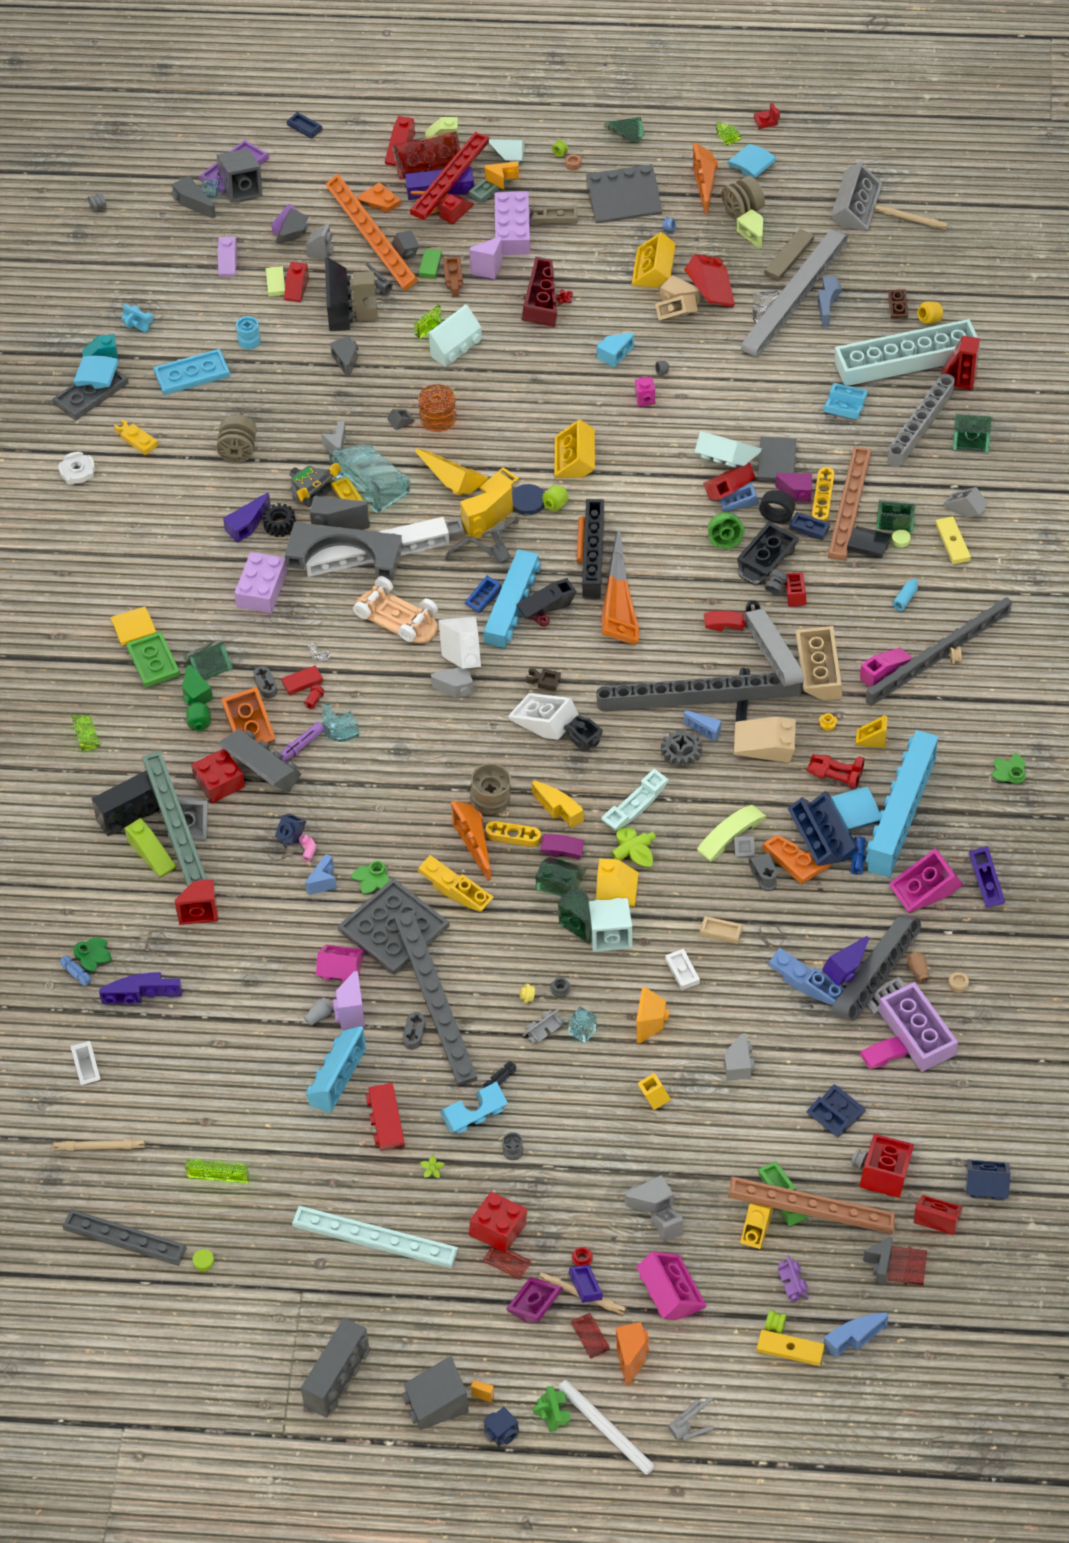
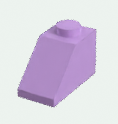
[218,237,238,276]

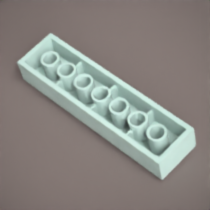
[834,319,981,386]

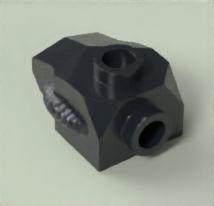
[564,715,603,749]

